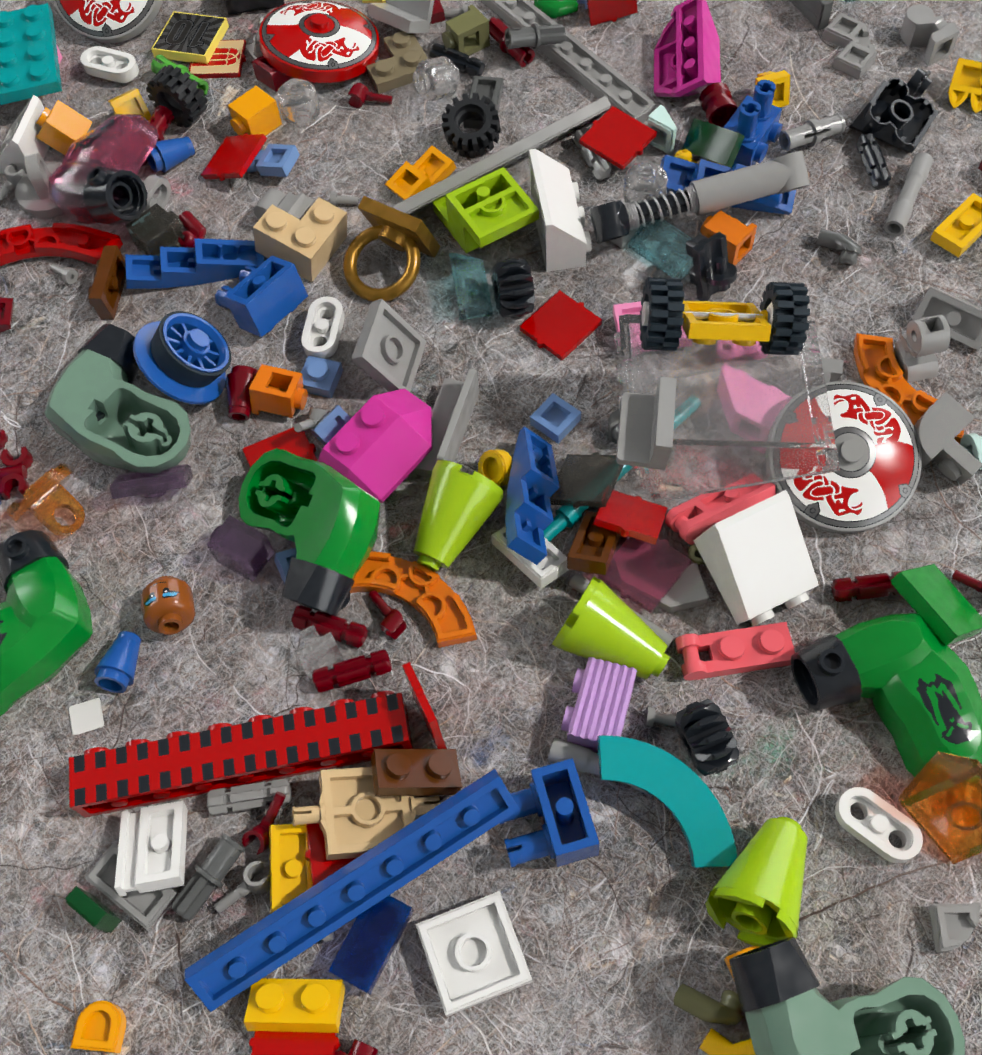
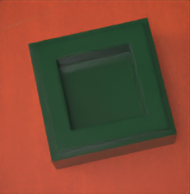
[65,886,122,933]

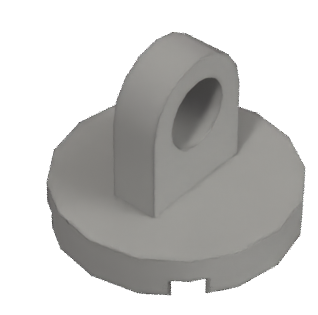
[15,153,80,219]

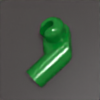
[534,0,578,19]

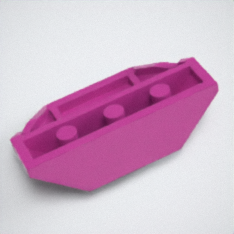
[654,0,721,97]
[318,388,432,503]

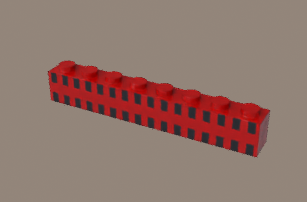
[69,691,413,818]

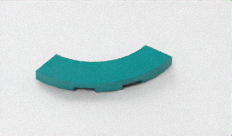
[597,735,738,868]

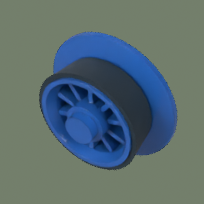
[133,311,231,404]

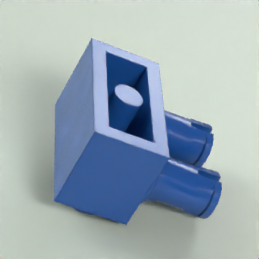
[724,80,783,167]
[215,255,308,338]
[500,758,600,867]

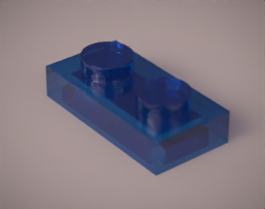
[328,895,414,995]

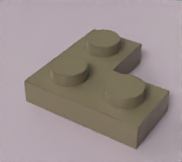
[366,31,434,94]

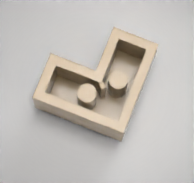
[253,197,347,282]

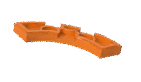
[854,333,965,444]
[350,551,477,648]

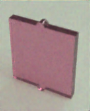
[598,537,692,613]

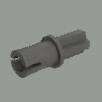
[505,23,566,49]
[171,833,246,921]

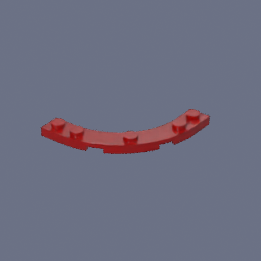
[0,223,123,266]

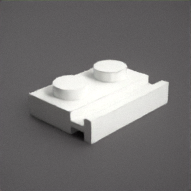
[114,800,188,897]

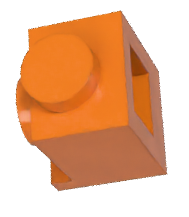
[700,210,757,265]
[249,364,308,418]

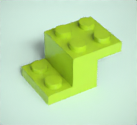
[433,167,539,253]

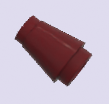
[226,365,258,421]

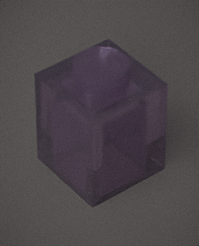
[207,515,275,582]

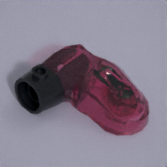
[48,114,159,225]

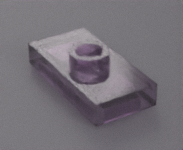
[109,464,193,499]

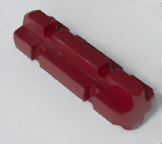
[831,571,901,602]
[291,605,368,648]
[312,649,392,693]

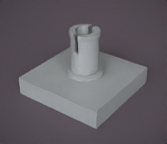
[352,299,427,392]

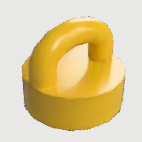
[478,449,512,486]

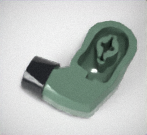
[44,324,191,473]
[729,937,965,1055]

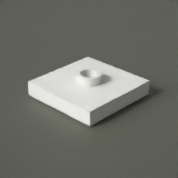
[415,891,533,1017]

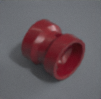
[699,82,738,128]

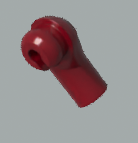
[178,211,206,248]

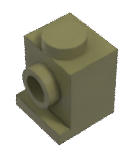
[442,4,490,55]

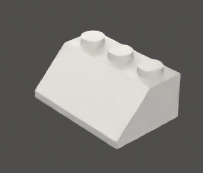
[529,149,592,272]

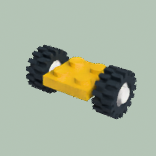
[640,277,810,355]

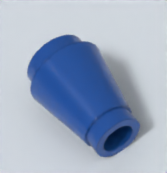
[145,136,195,173]
[94,631,142,693]

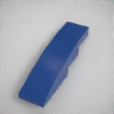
[655,154,796,215]
[125,238,264,289]
[505,426,560,565]

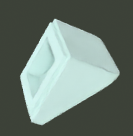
[647,105,677,155]

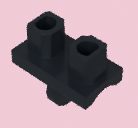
[686,232,737,301]

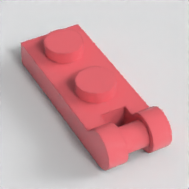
[665,469,776,545]
[675,622,795,681]

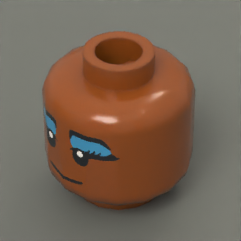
[141,576,196,635]

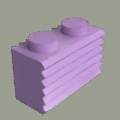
[561,657,637,753]

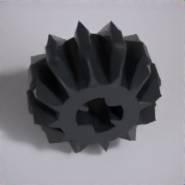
[491,258,536,318]
[675,699,739,776]

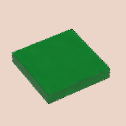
[891,564,982,645]

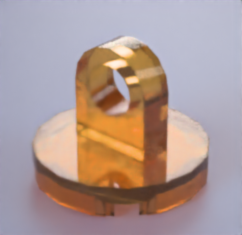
[6,463,85,536]

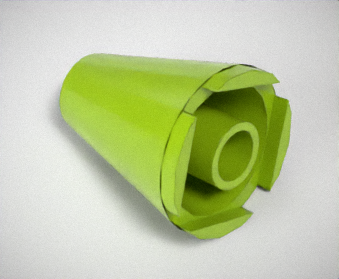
[413,460,504,572]
[552,576,670,680]
[705,817,808,947]

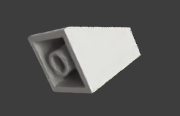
[693,490,819,627]

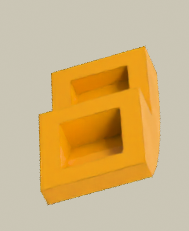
[385,145,457,200]

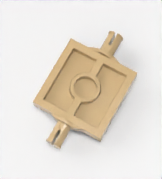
[292,767,440,860]

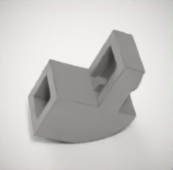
[914,392,982,485]

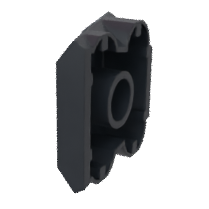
[848,77,939,153]

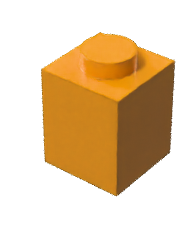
[228,86,282,136]
[36,100,92,159]

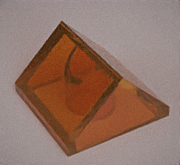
[898,751,982,864]

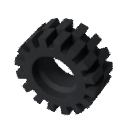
[146,65,208,128]
[442,93,501,158]

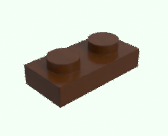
[88,246,126,320]
[567,511,621,576]
[371,749,462,796]

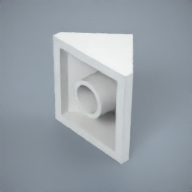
[0,95,50,174]

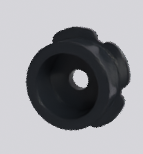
[907,67,932,97]

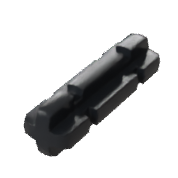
[429,43,485,77]
[856,132,892,189]

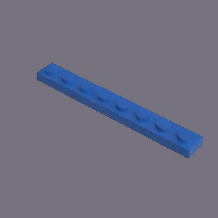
[185,769,520,1012]

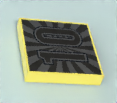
[151,11,229,64]

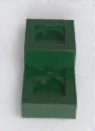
[681,118,745,168]

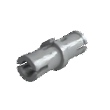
[779,113,846,151]

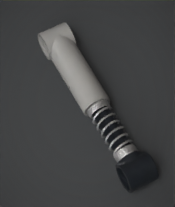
[589,151,810,243]

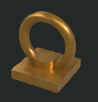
[343,196,441,302]

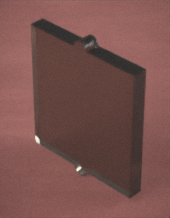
[550,452,624,509]

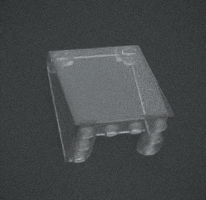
[614,314,840,503]

